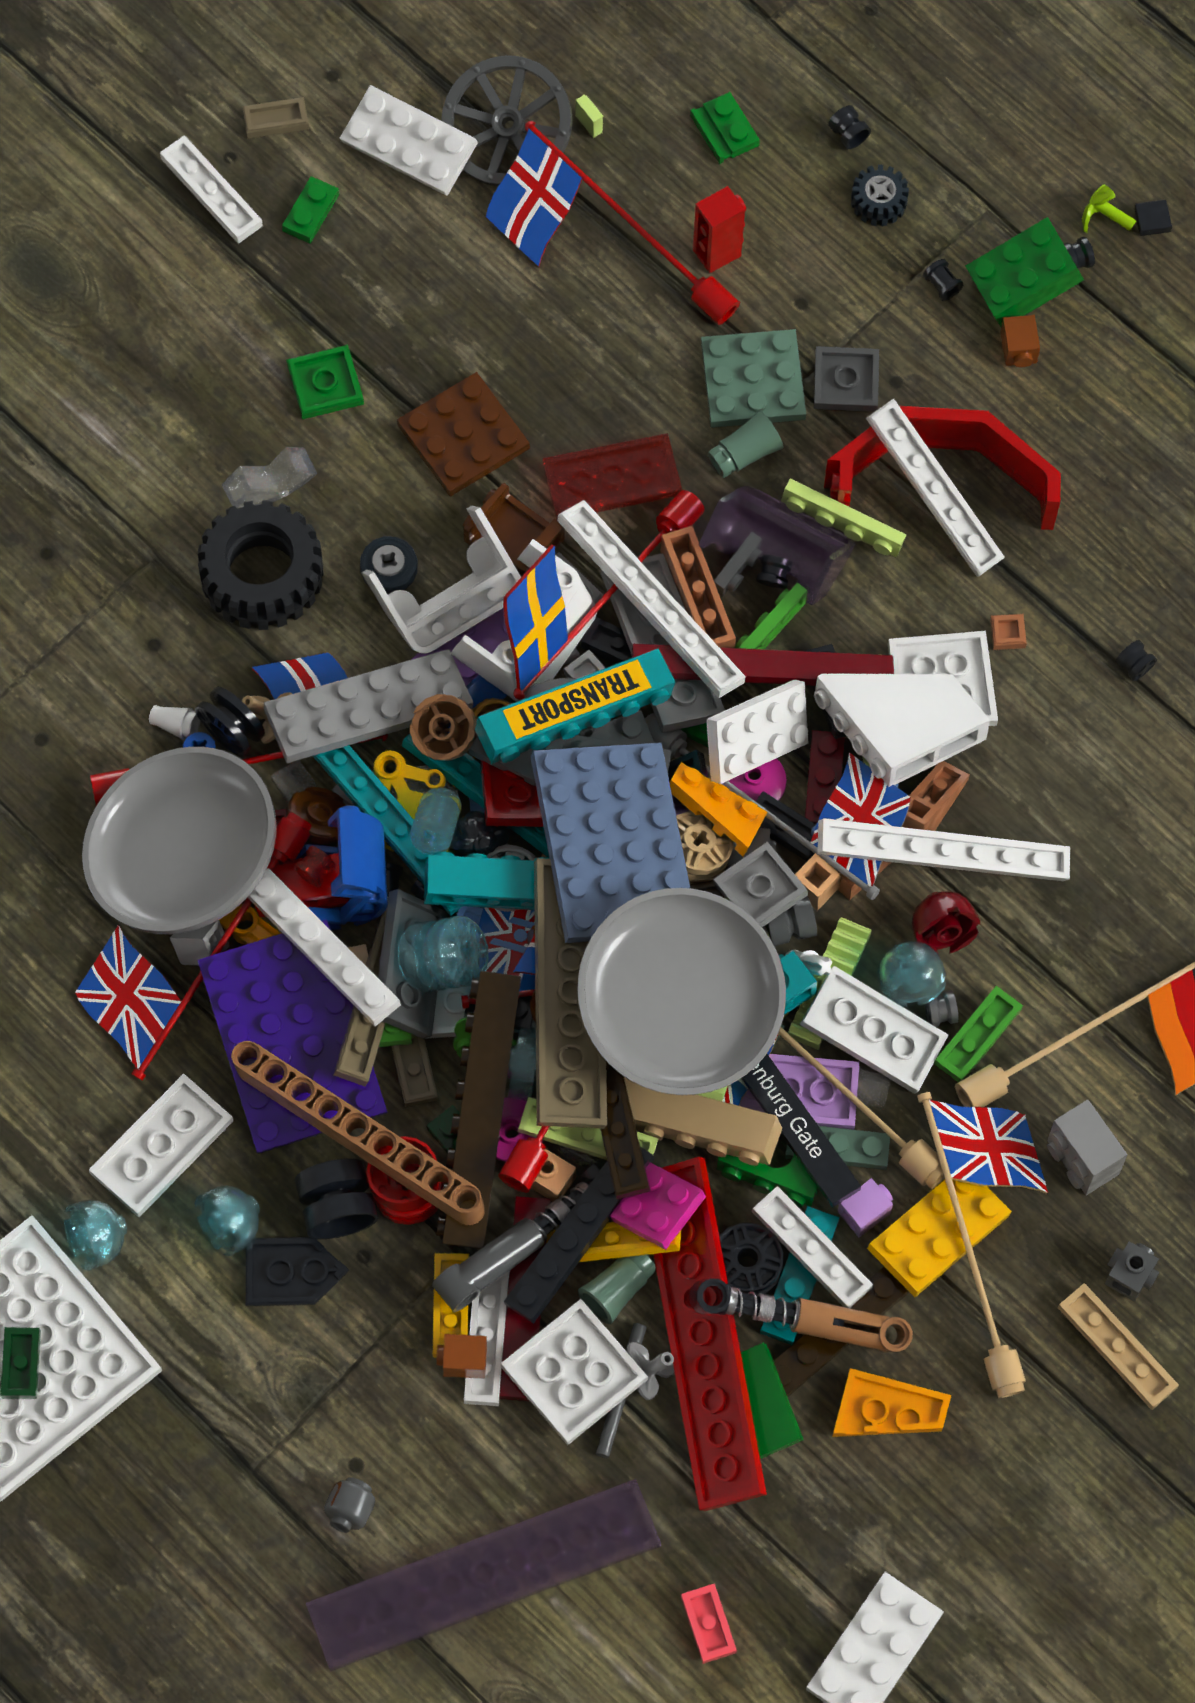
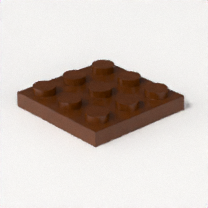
[397,372,530,497]

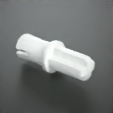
[785,950,832,976]

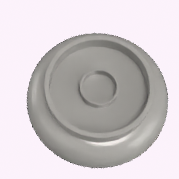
[82,747,277,934]
[578,888,786,1095]

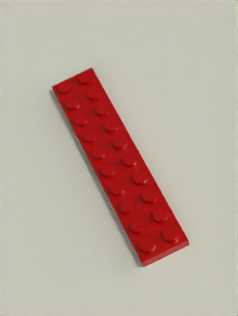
[653,1156,767,1511]

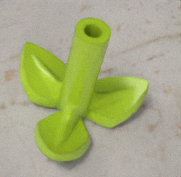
[1082,184,1136,233]

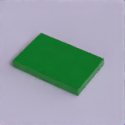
[741,1343,804,1459]

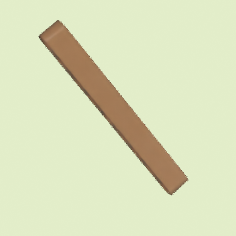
[231,1041,485,1225]

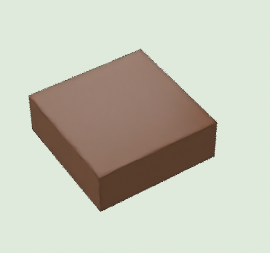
[990,614,1027,650]

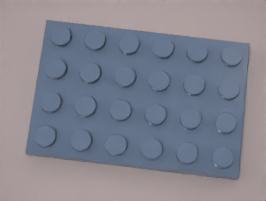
[530,743,691,943]

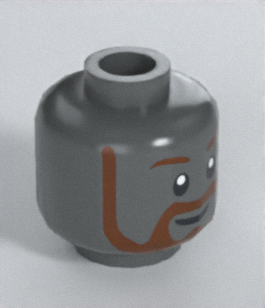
[324,1477,375,1533]

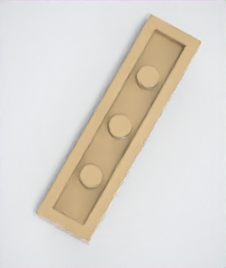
[1058,1283,1179,1410]

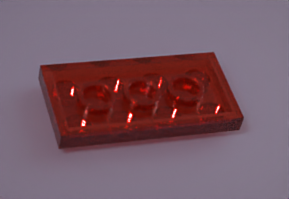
[543,433,682,520]

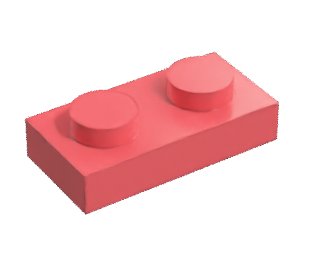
[681,1583,737,1664]

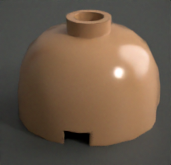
[410,694,477,761]

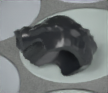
[444,811,512,857]

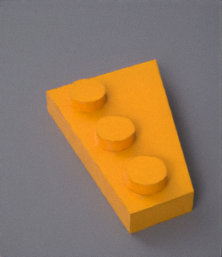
[669,762,767,856]
[832,1368,951,1437]

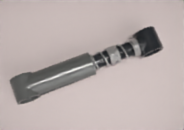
[432,1159,606,1312]

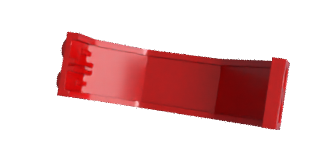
[824,406,1061,530]

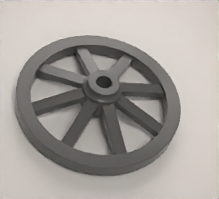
[441,56,572,186]

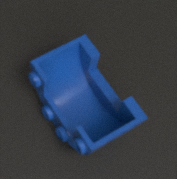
[295,806,388,930]

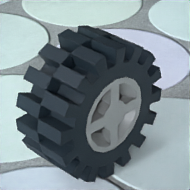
[851,164,909,226]

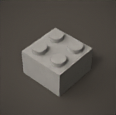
[1047,1099,1128,1195]

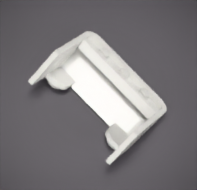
[362,506,521,654]
[450,539,597,702]

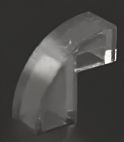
[222,447,317,509]

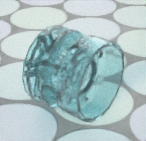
[398,916,489,993]

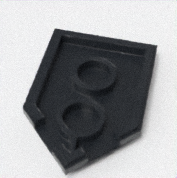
[246,1237,349,1306]

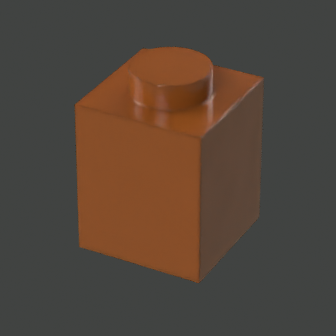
[1000,315,1040,367]
[437,1334,487,1379]

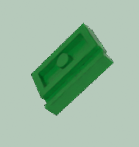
[690,92,760,164]

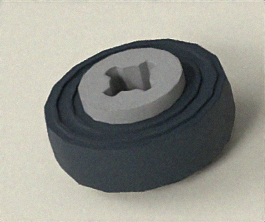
[360,536,418,594]

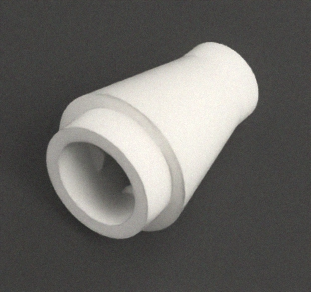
[149,705,200,740]

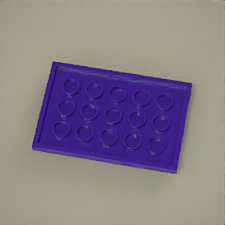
[198,919,388,1154]

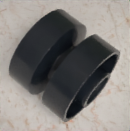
[295,1158,378,1240]

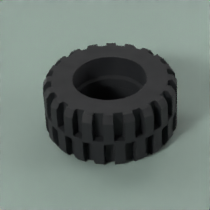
[197,500,324,630]

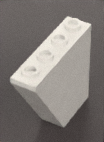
[814,674,990,787]

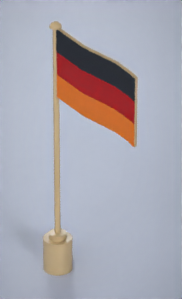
[955,962,1195,1107]

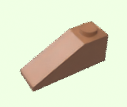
[902,761,970,831]

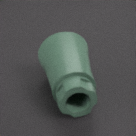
[708,411,784,478]
[578,1255,656,1324]

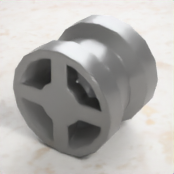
[924,990,958,1027]

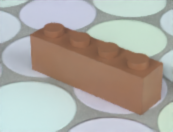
[660,526,736,648]

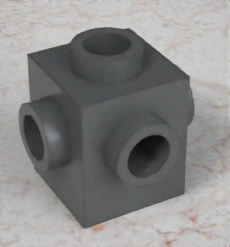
[1105,1241,1160,1302]

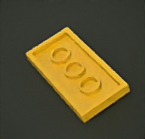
[867,1180,1012,1297]

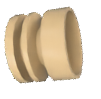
[676,811,733,884]

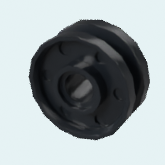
[195,686,265,757]
[719,1223,783,1296]

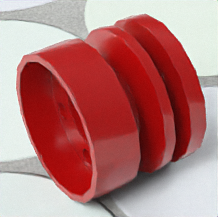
[366,1136,443,1225]

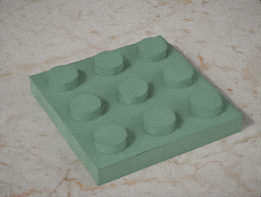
[701,329,806,428]

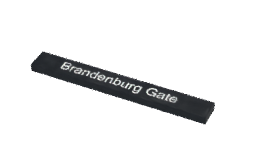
[741,1054,861,1208]

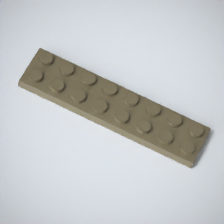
[534,858,607,1129]

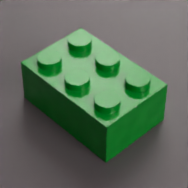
[965,217,1084,327]

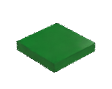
[286,345,364,420]

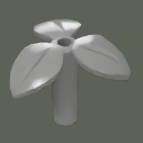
[627,1342,675,1400]

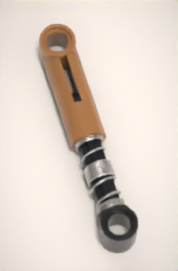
[689,1278,913,1352]

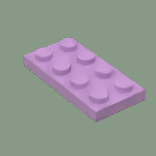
[739,1054,859,1130]

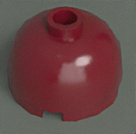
[912,891,980,955]

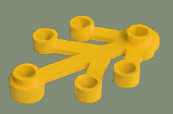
[373,750,461,852]

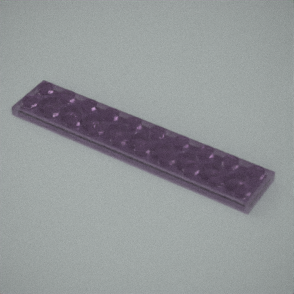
[306,1479,661,1672]

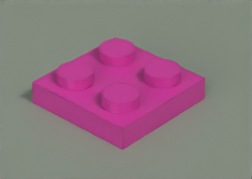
[610,1163,706,1250]

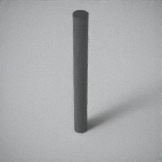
[596,1323,647,1458]

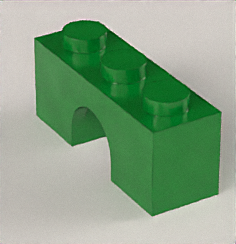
[716,1154,819,1208]

